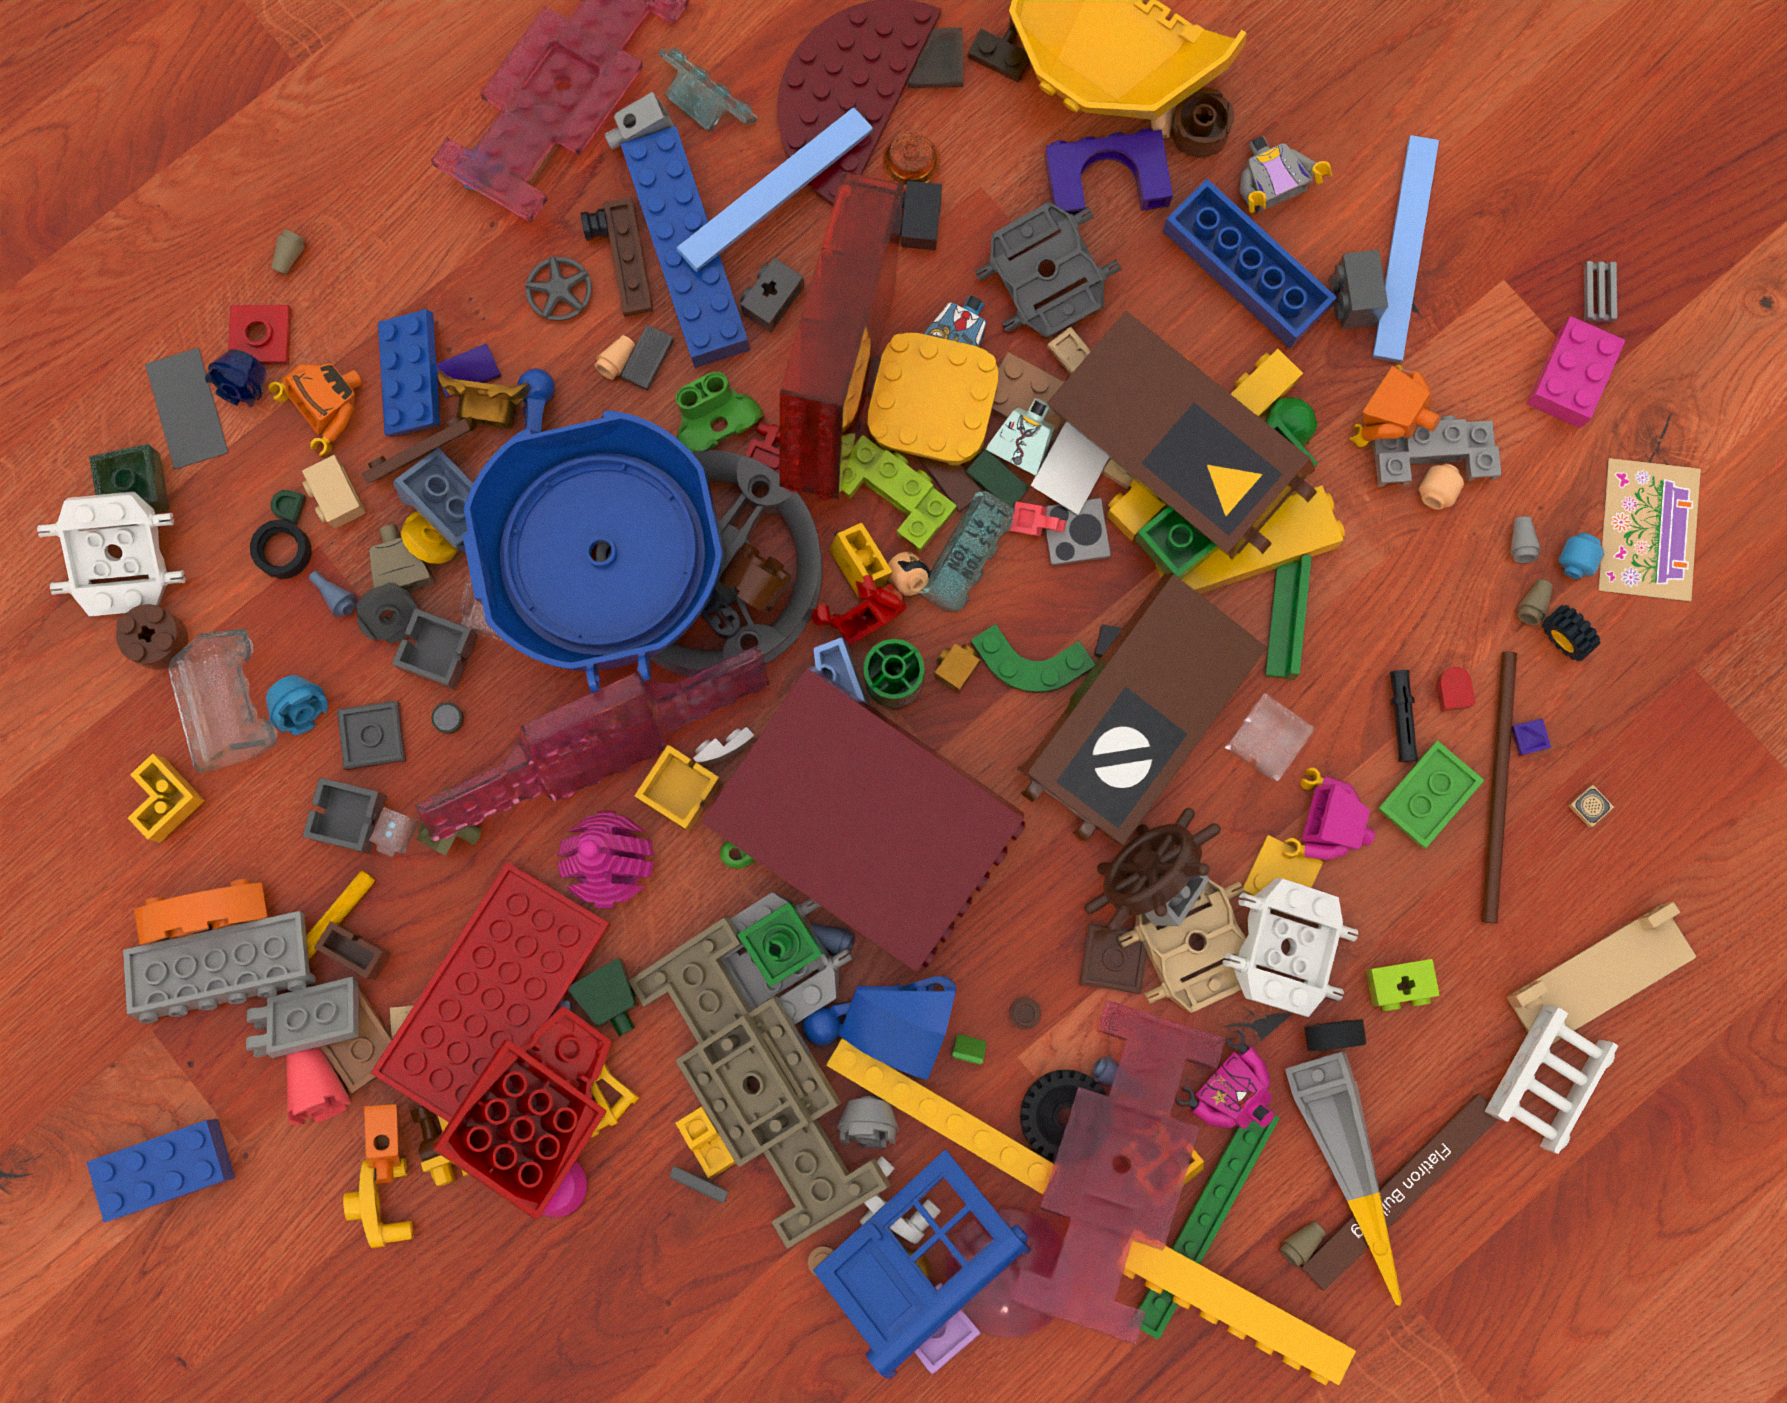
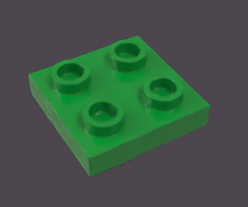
[737,900,824,987]

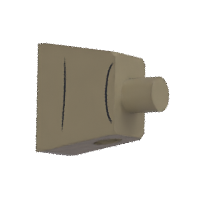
[369,524,436,592]

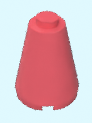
[286,1047,351,1125]

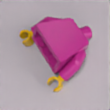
[1282,768,1375,860]

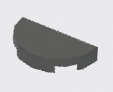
[669,1166,729,1203]

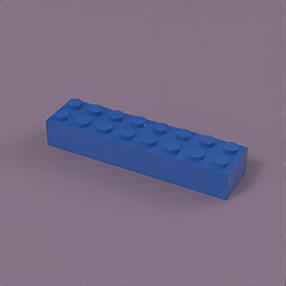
[621,126,750,368]

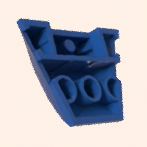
[840,986,956,1080]

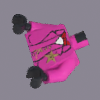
[1174,1030,1274,1129]

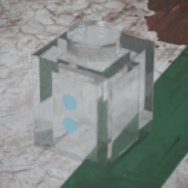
[369,807,418,857]

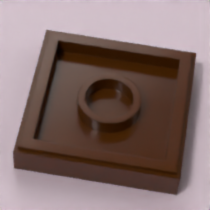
[1079,923,1147,994]

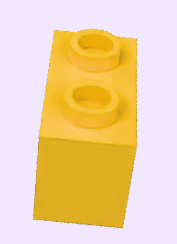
[829,523,892,598]

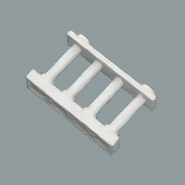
[1484,1004,1618,1154]

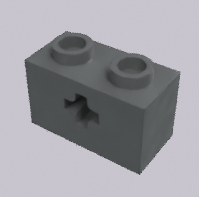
[740,258,805,332]

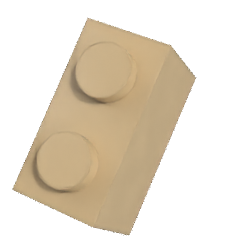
[302,455,366,529]

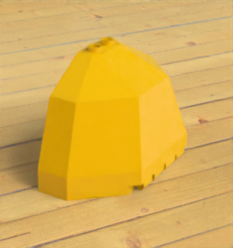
[1009,0,1247,120]

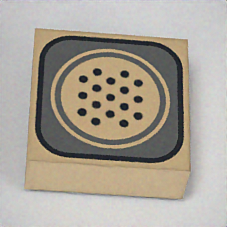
[1568,785,1614,828]

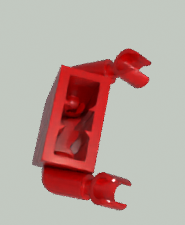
[811,575,906,646]

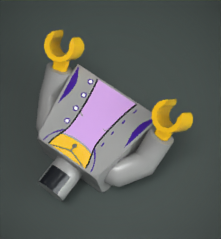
[1239,136,1332,213]

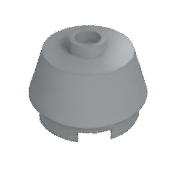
[837,1096,899,1148]

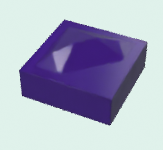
[1512,718,1551,756]

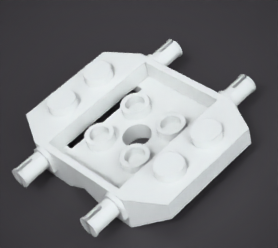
[37,492,186,616]
[1223,878,1358,1017]

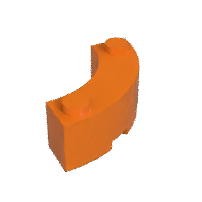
[134,879,268,945]

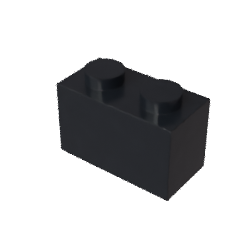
[896,181,942,250]

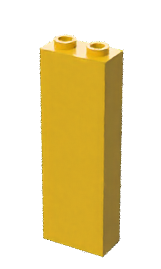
[1155,485,1345,594]

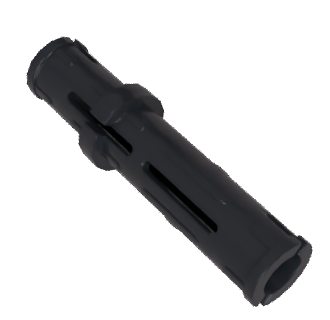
[1390,670,1418,762]

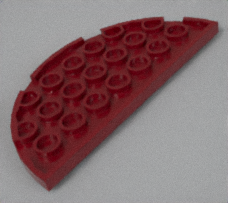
[778,0,941,210]

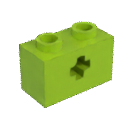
[1365,959,1440,1011]

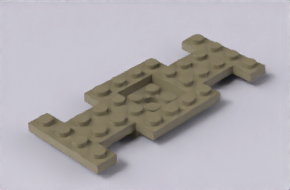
[628,916,891,1249]

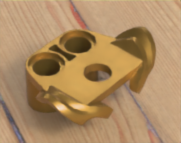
[438,371,530,429]

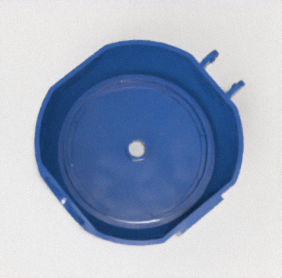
[462,410,723,693]

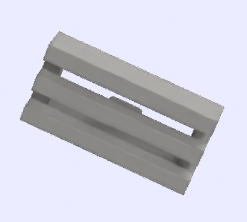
[1584,261,1617,322]

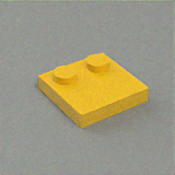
[1242,835,1323,917]

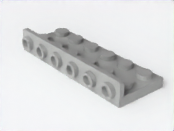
[123,911,316,1023]

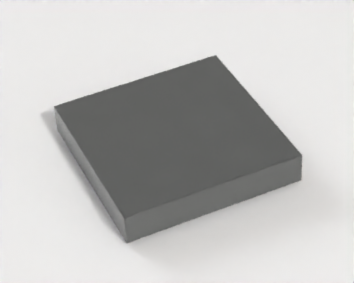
[337,701,406,770]

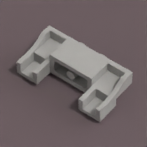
[1371,416,1501,487]

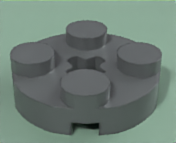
[356,583,418,643]

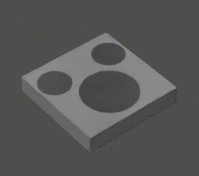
[1044,498,1111,567]

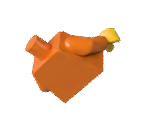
[1349,364,1441,447]

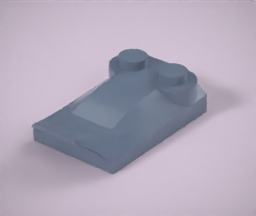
[393,447,473,553]

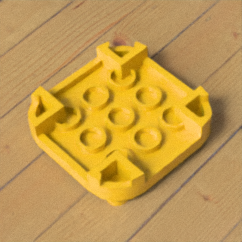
[867,333,998,466]

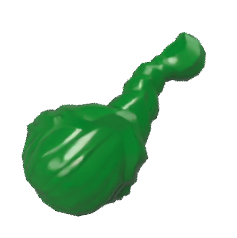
[1266,397,1317,447]

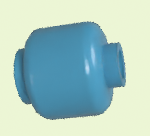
[1558,533,1604,580]

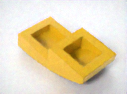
[676,1107,736,1180]

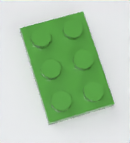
[1377,740,1484,849]

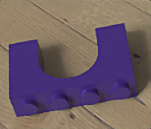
[1044,128,1173,216]

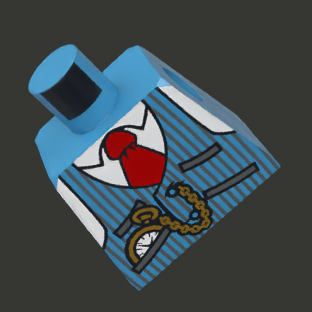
[924,296,987,348]

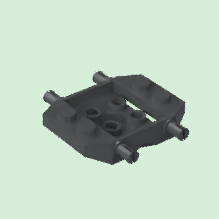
[974,202,1122,339]

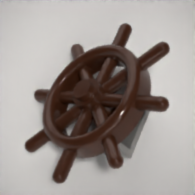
[1084,808,1221,932]

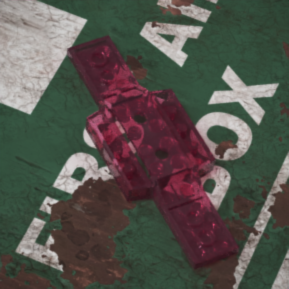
[415,645,769,842]

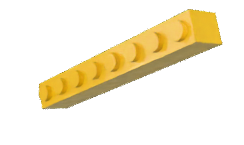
[1107,349,1303,541]
[826,1038,1058,1194]
[1111,1225,1356,1386]

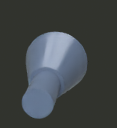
[309,571,357,617]
[1092,1055,1147,1099]

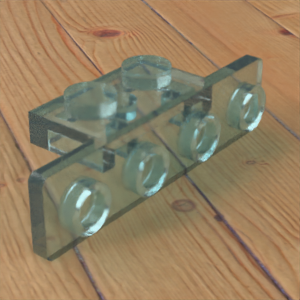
[658,47,758,130]

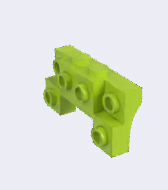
[826,435,957,553]

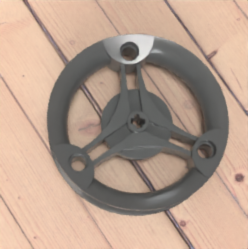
[596,450,822,679]

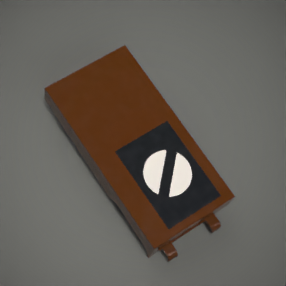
[1017,574,1267,845]

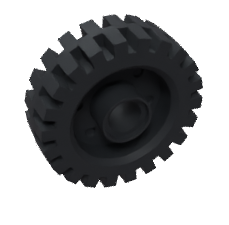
[1020,1070,1113,1163]

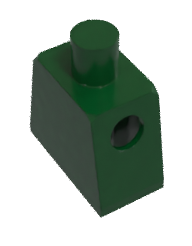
[568,958,638,1037]

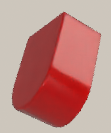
[1436,667,1475,712]

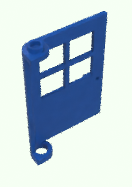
[813,1149,1032,1379]

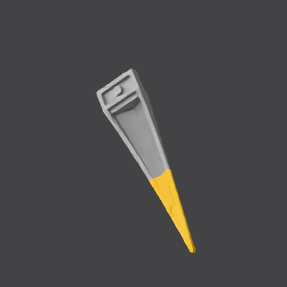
[1285,1051,1402,1306]

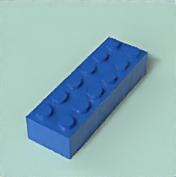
[1163,179,1337,349]

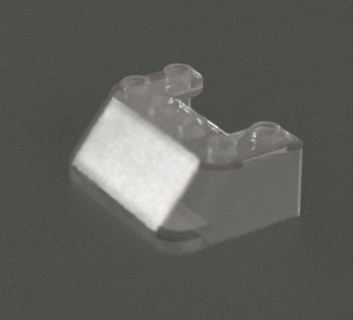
[169,628,277,773]

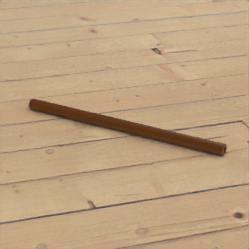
[1482,652,1517,924]

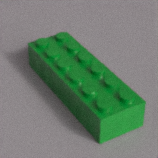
[1135,418,1318,579]

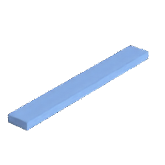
[677,107,873,273]
[1372,135,1439,363]

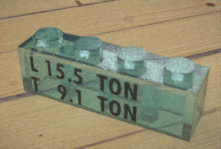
[918,491,1015,612]

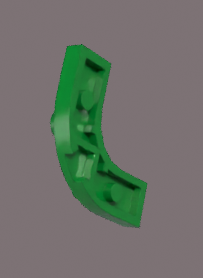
[970,624,1095,693]

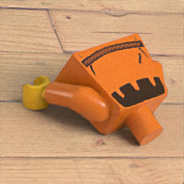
[268,363,362,457]

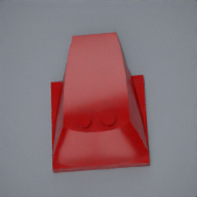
[432,1006,612,1220]

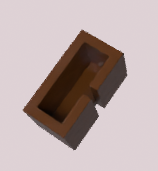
[314,921,391,980]

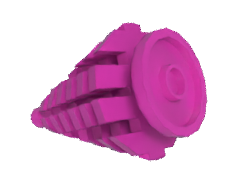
[557,810,655,908]

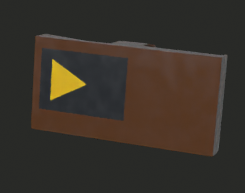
[1047,311,1317,560]

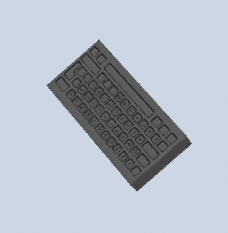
[621,325,674,391]

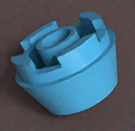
[265,675,328,735]

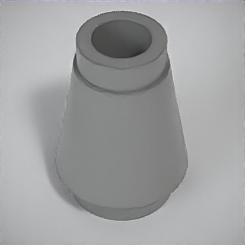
[1510,516,1541,563]

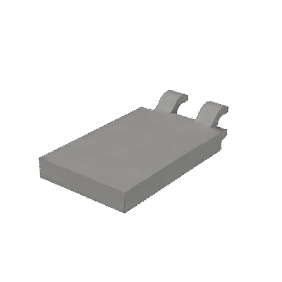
[246,977,359,1058]

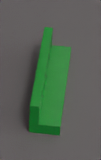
[1265,555,1312,680]

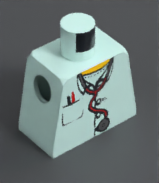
[986,398,1055,476]

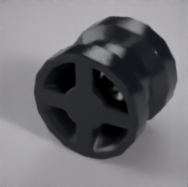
[581,208,609,241]

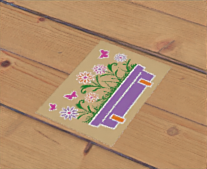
[1599,458,1701,601]

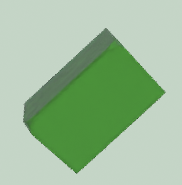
[952,1034,986,1065]

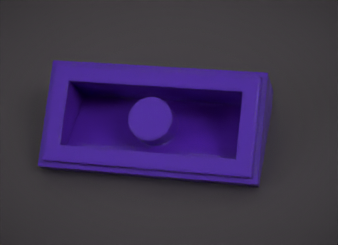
[436,344,501,398]

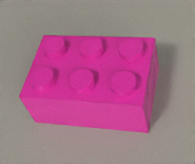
[1526,316,1626,428]

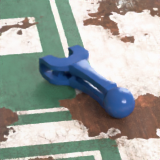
[517,368,555,432]
[802,976,956,1046]

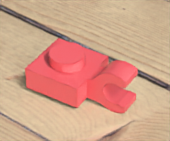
[1010,501,1066,537]

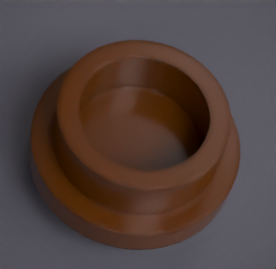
[1010,998,1041,1029]

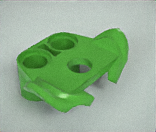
[675,372,764,452]

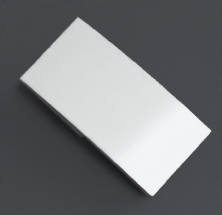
[693,727,757,766]

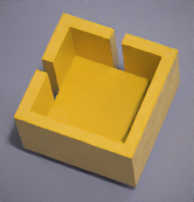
[634,745,722,832]

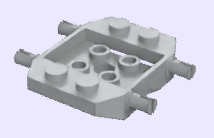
[720,892,854,1025]

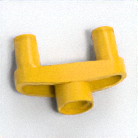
[343,1158,414,1248]

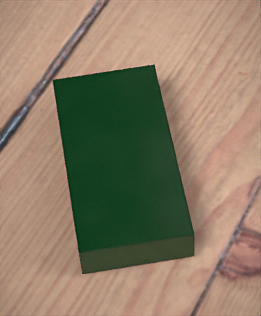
[965,448,1029,511]

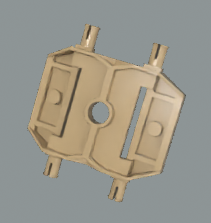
[1118,880,1246,1013]

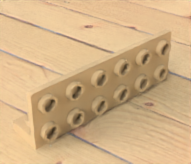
[1506,902,1696,1044]

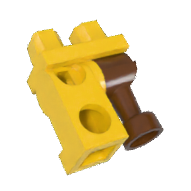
[410,1106,469,1186]

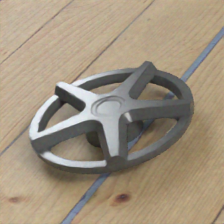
[525,256,592,321]

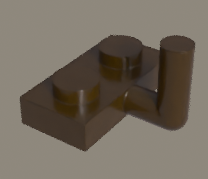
[967,15,1030,82]

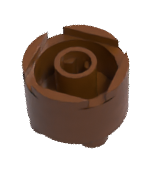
[1171,87,1234,157]
[719,542,792,612]
[116,604,188,670]

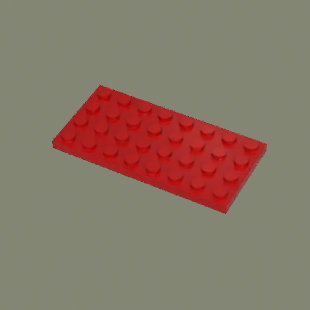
[370,862,611,1122]

